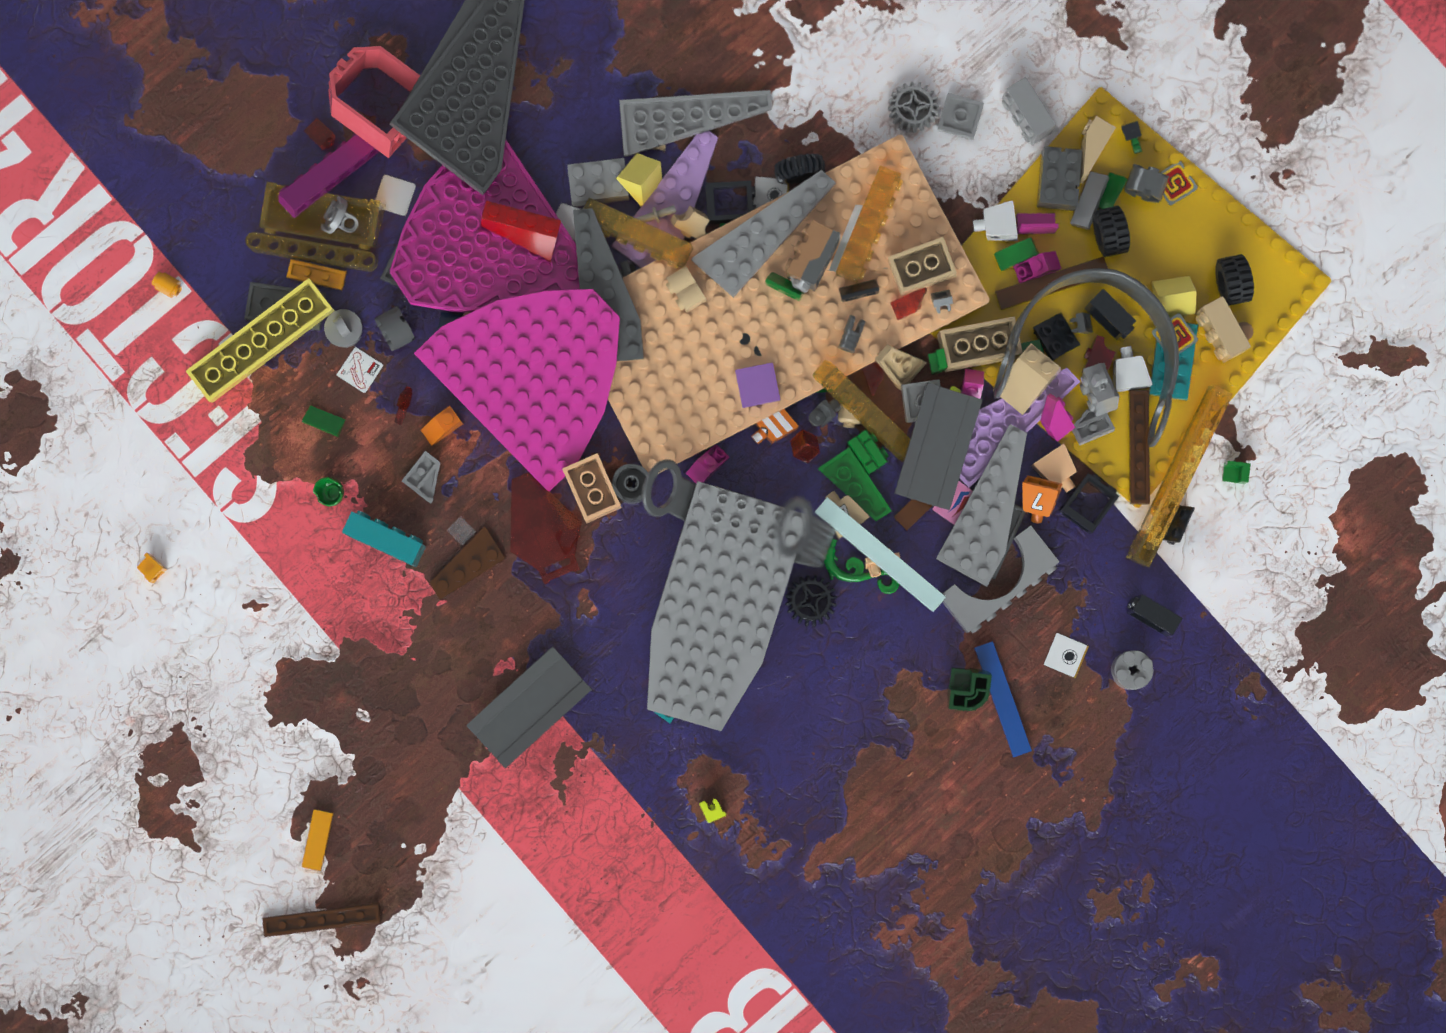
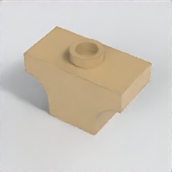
[670,206,709,239]

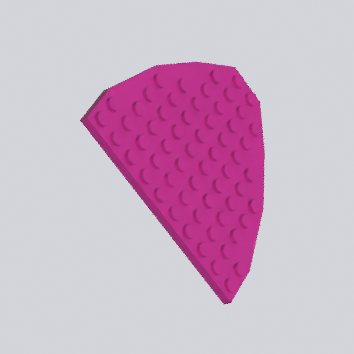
[390,139,580,313]
[414,289,620,492]

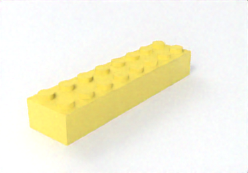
[186,278,335,403]

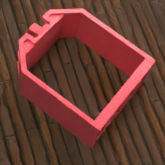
[328,46,420,158]

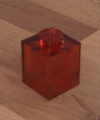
[304,118,336,151]

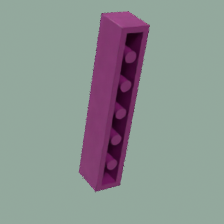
[279,133,379,218]

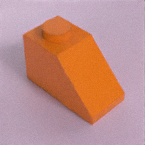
[421,406,463,446]

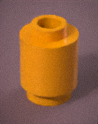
[152,272,182,298]

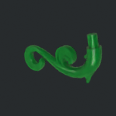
[824,539,900,594]

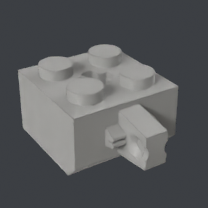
[1080,363,1119,417]

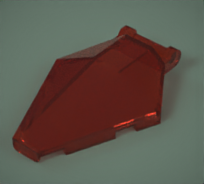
[510,472,582,584]

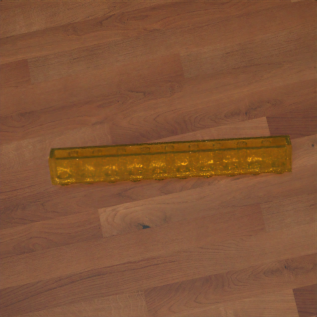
[1126,386,1233,568]

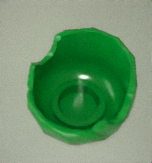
[313,477,344,507]

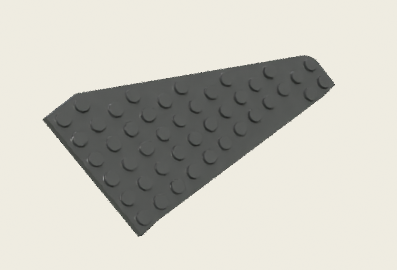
[389,0,524,195]

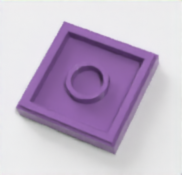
[735,362,781,408]

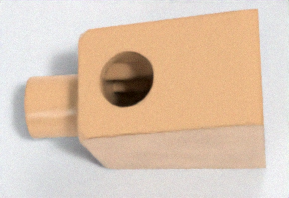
[1031,444,1077,493]

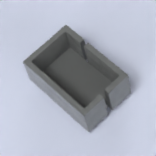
[1037,146,1082,211]

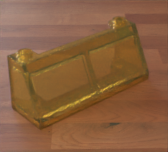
[259,181,386,250]

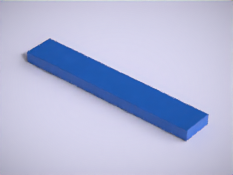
[974,641,1032,757]

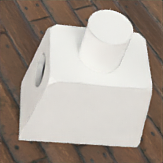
[973,201,1018,241]
[1113,346,1152,392]

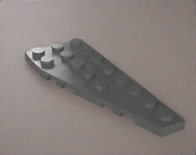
[573,208,644,361]

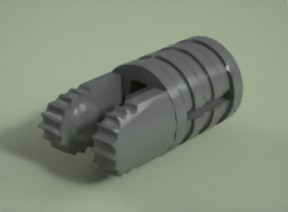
[838,315,866,353]

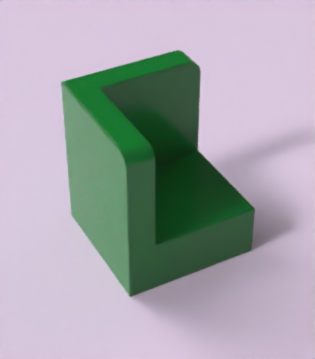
[1222,461,1251,484]

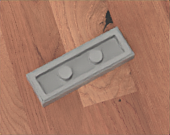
[1070,171,1109,230]

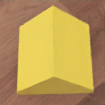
[616,153,662,206]
[1151,276,1196,317]

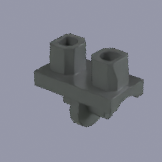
[809,399,841,428]

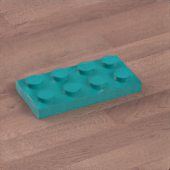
[1149,323,1198,401]

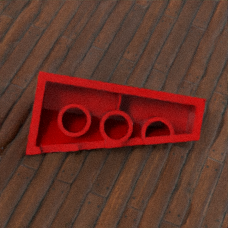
[481,200,561,263]

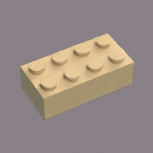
[937,316,1023,372]

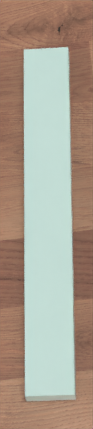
[815,497,946,612]

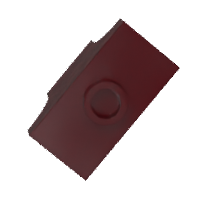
[1082,335,1116,374]

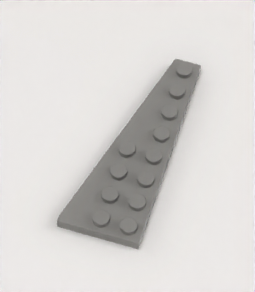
[619,90,772,157]
[691,170,836,298]

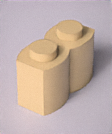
[666,266,707,312]

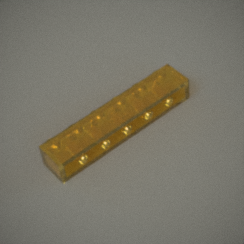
[836,165,903,283]
[583,198,694,269]

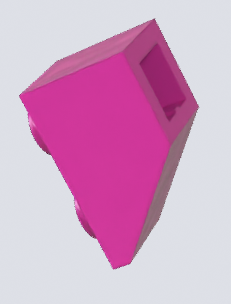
[1014,251,1062,283]
[961,369,984,399]
[1040,393,1075,441]
[686,444,729,483]

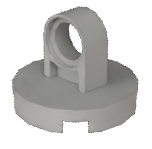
[321,196,358,234]
[324,309,363,348]

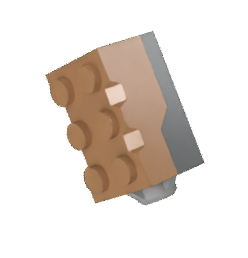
[785,220,840,293]

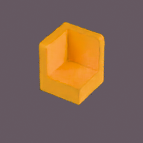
[137,552,167,583]

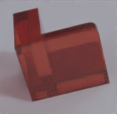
[790,429,820,464]

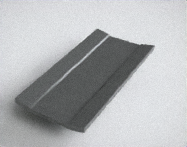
[894,382,983,510]
[466,647,592,769]

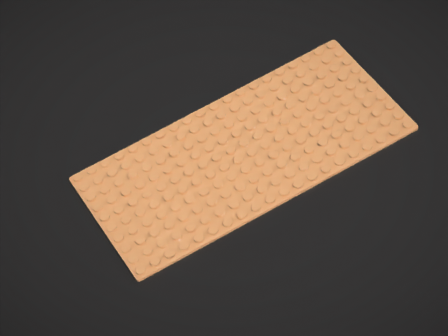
[608,135,989,473]

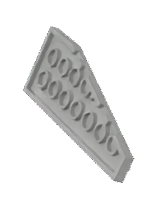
[936,424,1027,587]

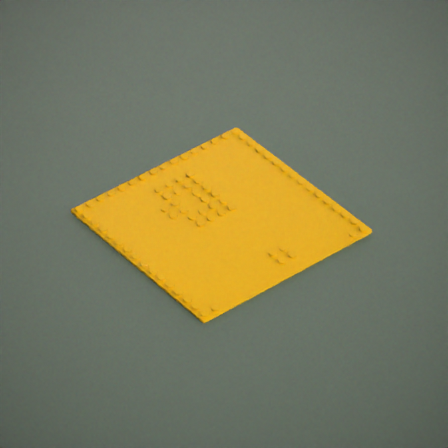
[930,87,1331,508]

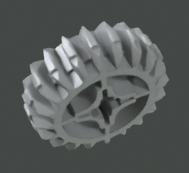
[888,81,939,133]

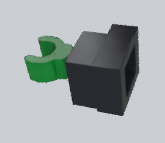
[1121,121,1142,154]

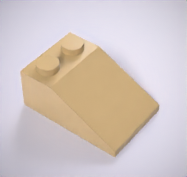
[1080,116,1116,184]
[993,344,1061,415]

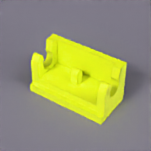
[699,799,726,823]

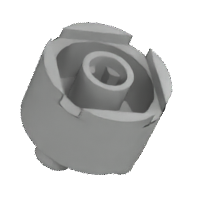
[1111,650,1153,690]

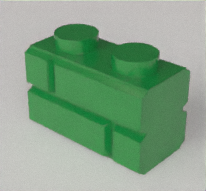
[847,430,889,475]

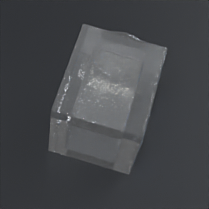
[447,516,476,546]

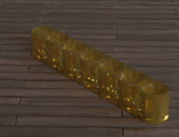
[245,232,378,272]
[812,360,910,462]

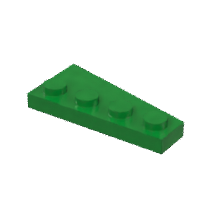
[817,447,892,522]

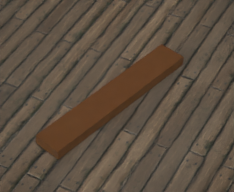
[995,256,1108,310]
[1129,390,1150,505]
[262,903,381,938]

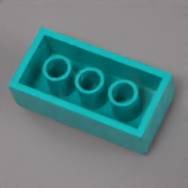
[342,510,426,568]

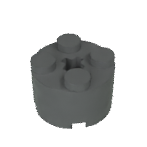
[1125,164,1169,203]
[374,306,416,351]
[612,464,648,504]

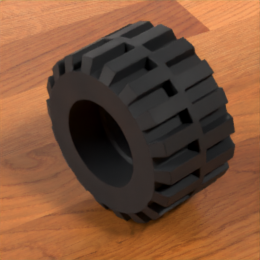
[1093,206,1130,257]
[1215,254,1254,306]

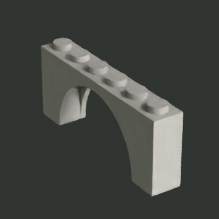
[942,526,1059,634]

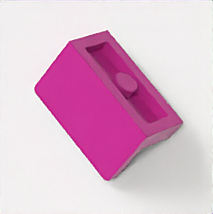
[1016,213,1059,234]

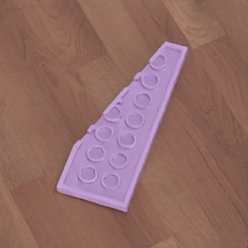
[612,131,718,268]
[959,368,1080,488]

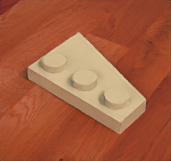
[875,345,927,390]

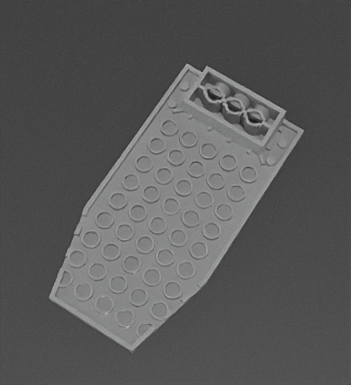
[647,481,804,731]

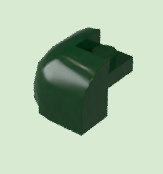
[947,667,992,711]

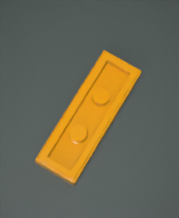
[286,259,347,291]
[302,809,334,871]

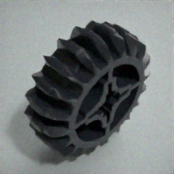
[774,153,825,185]
[785,575,837,627]

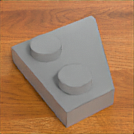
[1072,409,1115,446]
[402,451,440,504]

